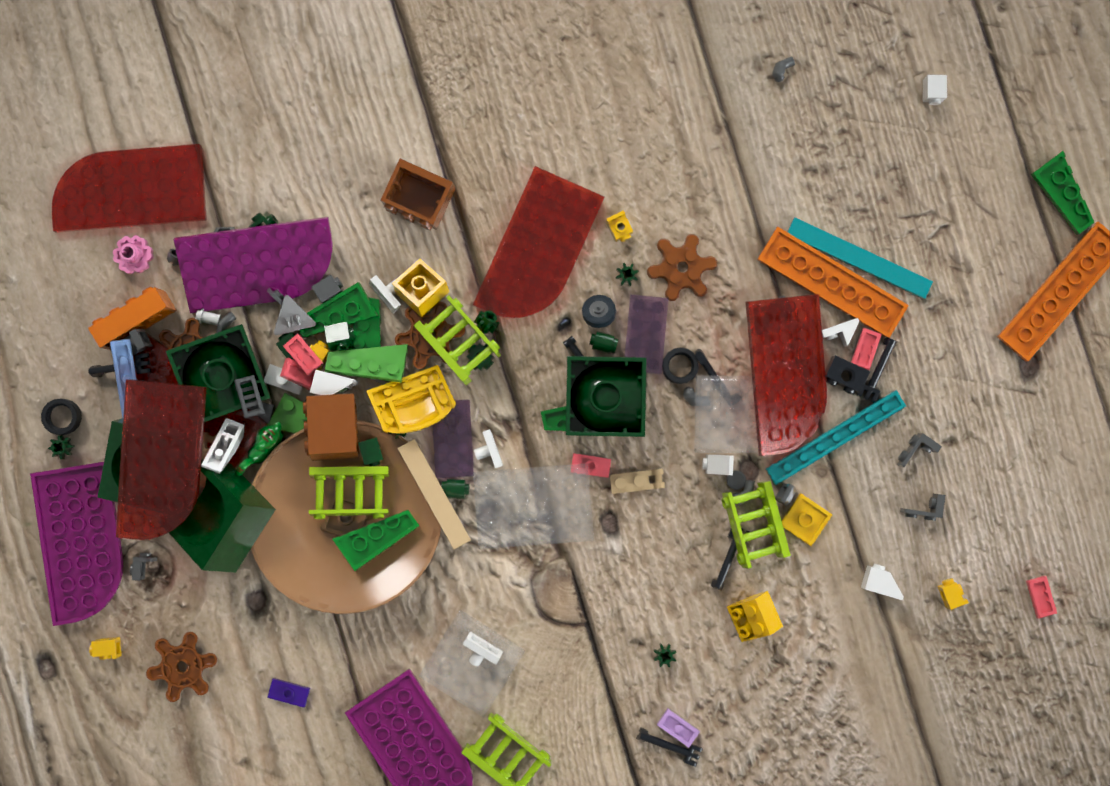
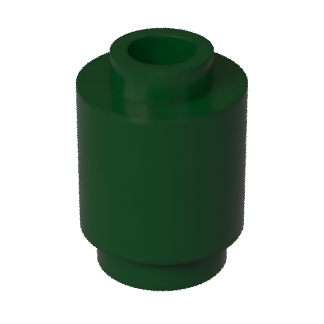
[589,331,619,354]
[442,479,470,499]

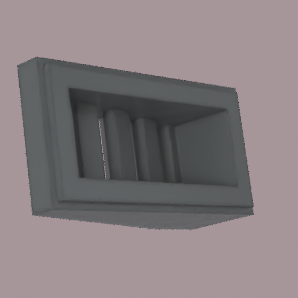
[234,375,265,418]
[775,483,797,506]

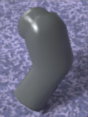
[772,56,795,82]

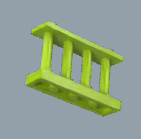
[414,295,501,386]
[309,466,389,519]
[721,481,791,569]
[461,713,551,786]

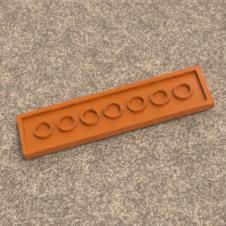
[997,221,1110,362]
[757,226,909,338]

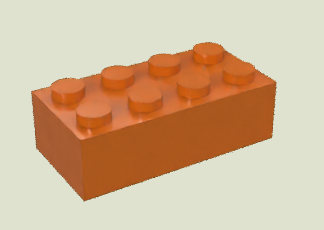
[88,287,177,350]

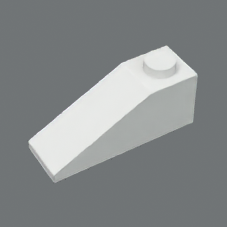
[201,418,245,474]

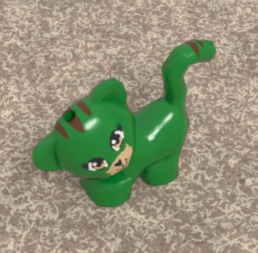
[235,422,284,476]

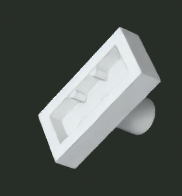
[369,275,401,314]
[264,364,303,395]
[474,429,503,468]
[463,632,503,666]

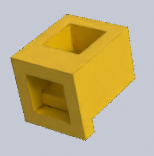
[606,210,633,242]
[310,340,331,371]
[937,578,969,610]
[89,637,122,660]

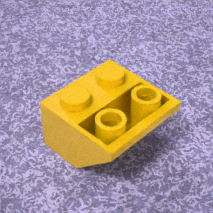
[727,591,783,642]

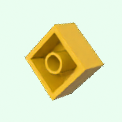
[392,259,449,317]

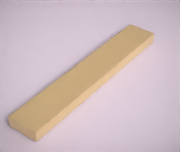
[398,439,471,550]

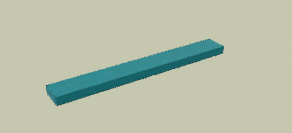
[787,217,933,299]
[765,390,906,485]

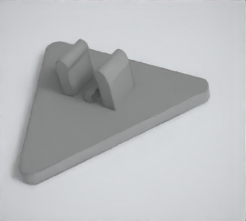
[274,295,316,335]

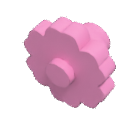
[113,235,154,274]

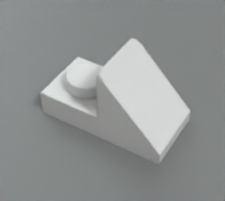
[818,318,859,347]

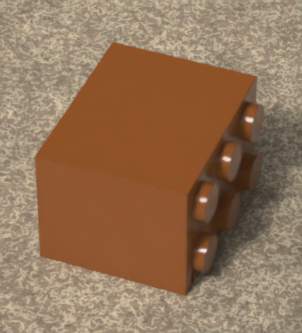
[380,158,455,231]
[303,394,359,461]

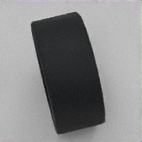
[662,347,699,384]
[41,399,82,435]

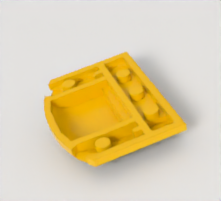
[366,365,456,433]

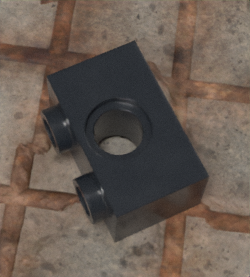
[822,355,870,395]

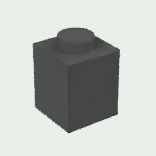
[312,275,343,303]

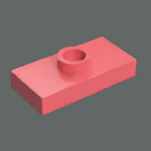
[851,328,882,370]
[283,334,324,376]
[280,358,315,390]
[571,453,611,478]
[1026,576,1057,619]

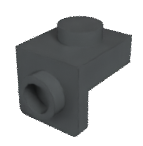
[130,552,157,581]

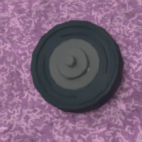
[582,295,616,328]

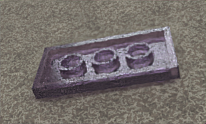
[624,294,669,375]
[433,400,474,478]

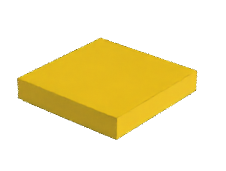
[781,493,832,547]

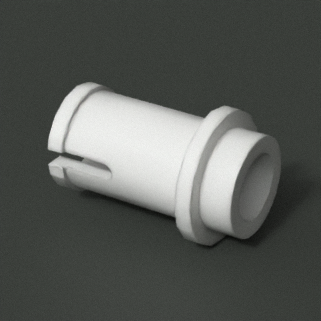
[195,309,221,326]

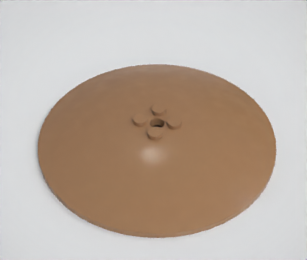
[251,420,441,614]

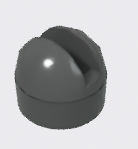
[167,249,179,266]

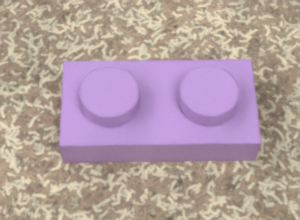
[657,708,700,748]

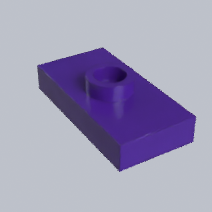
[267,678,310,708]

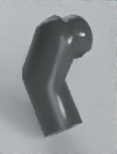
[216,312,237,333]
[683,387,709,406]
[732,479,755,505]

